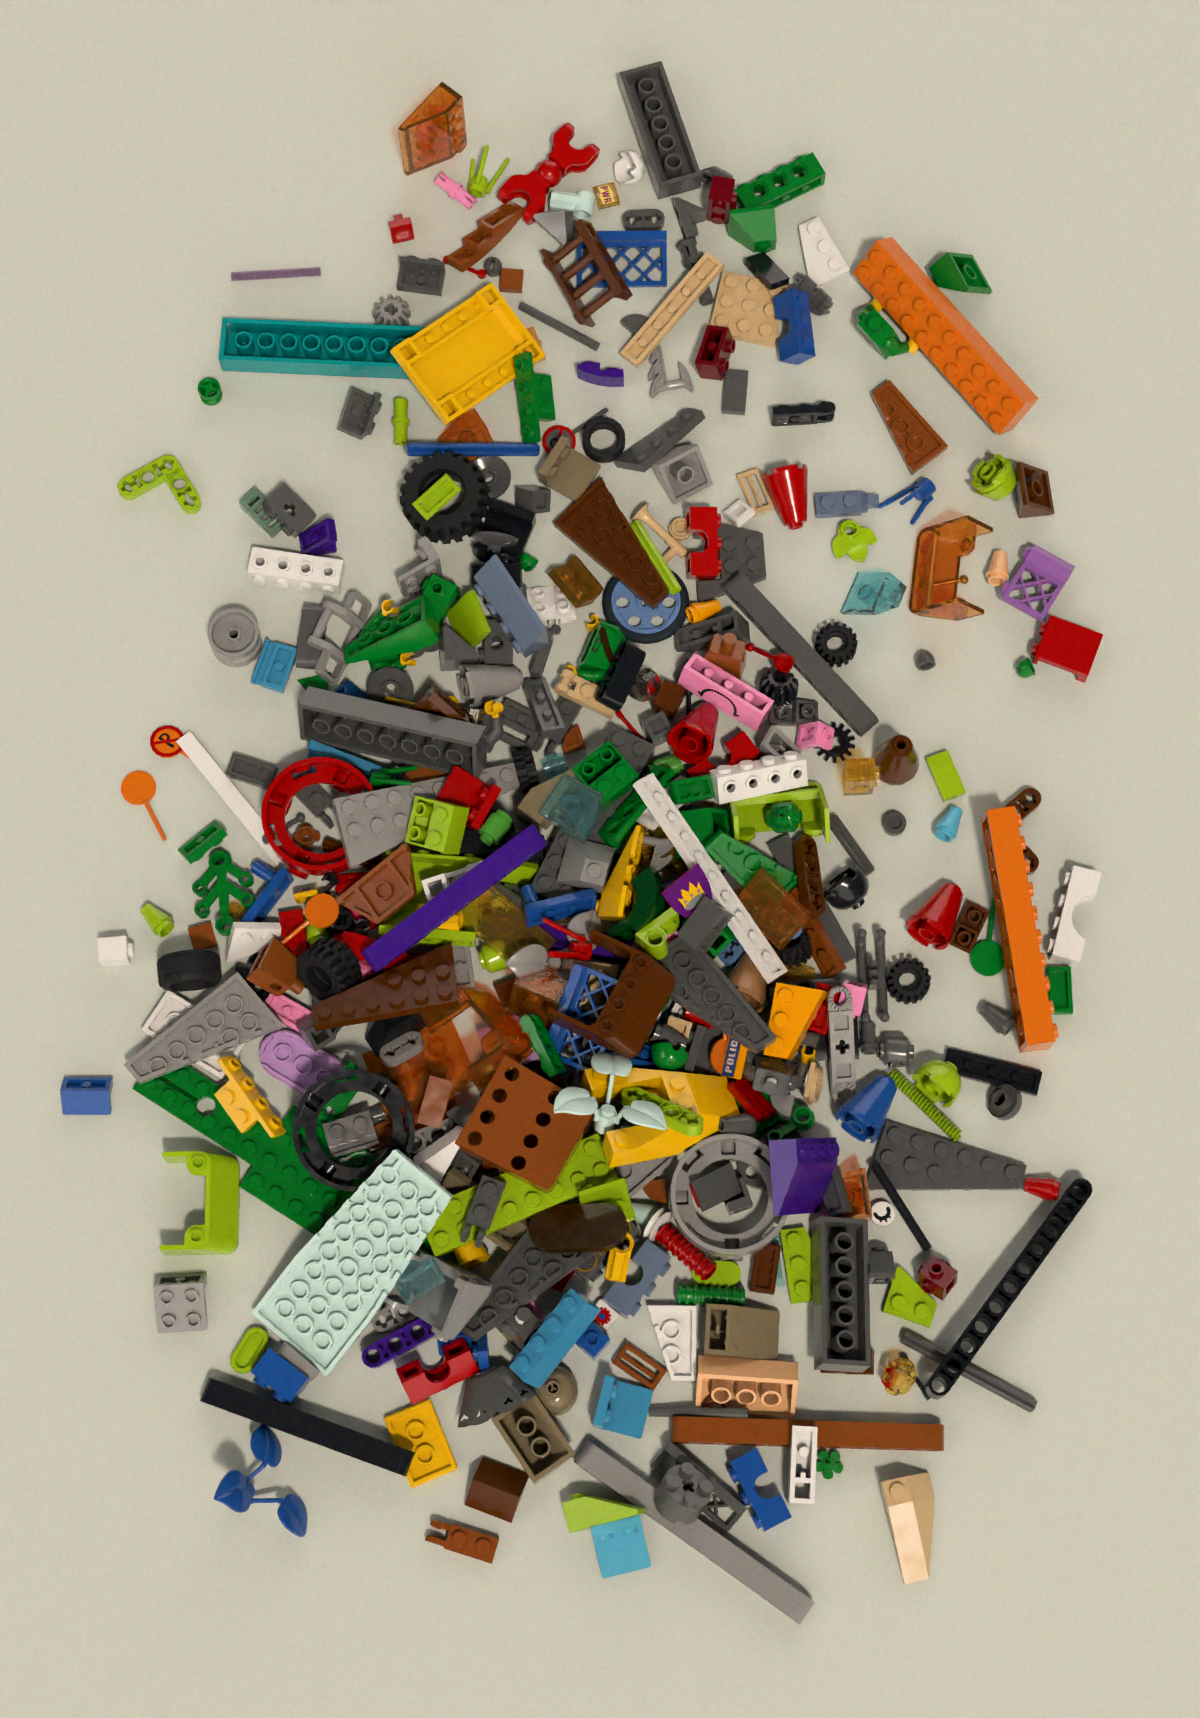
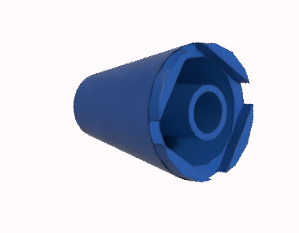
[835,1075,897,1143]

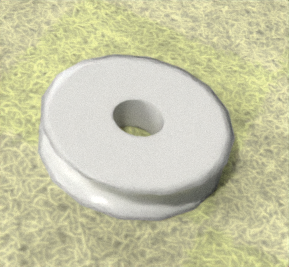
[643,1208,672,1242]

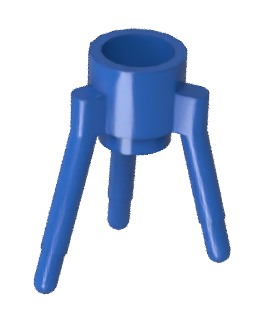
[878,477,936,525]

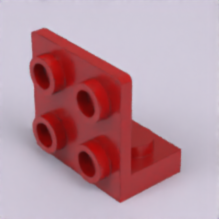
[435,766,502,830]

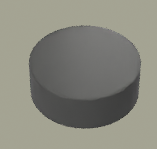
[882,811,906,836]

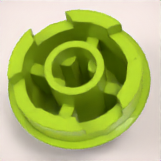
[971,454,1017,501]

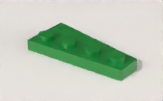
[703,829,798,908]

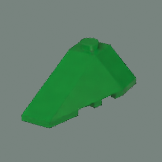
[344,594,440,664]

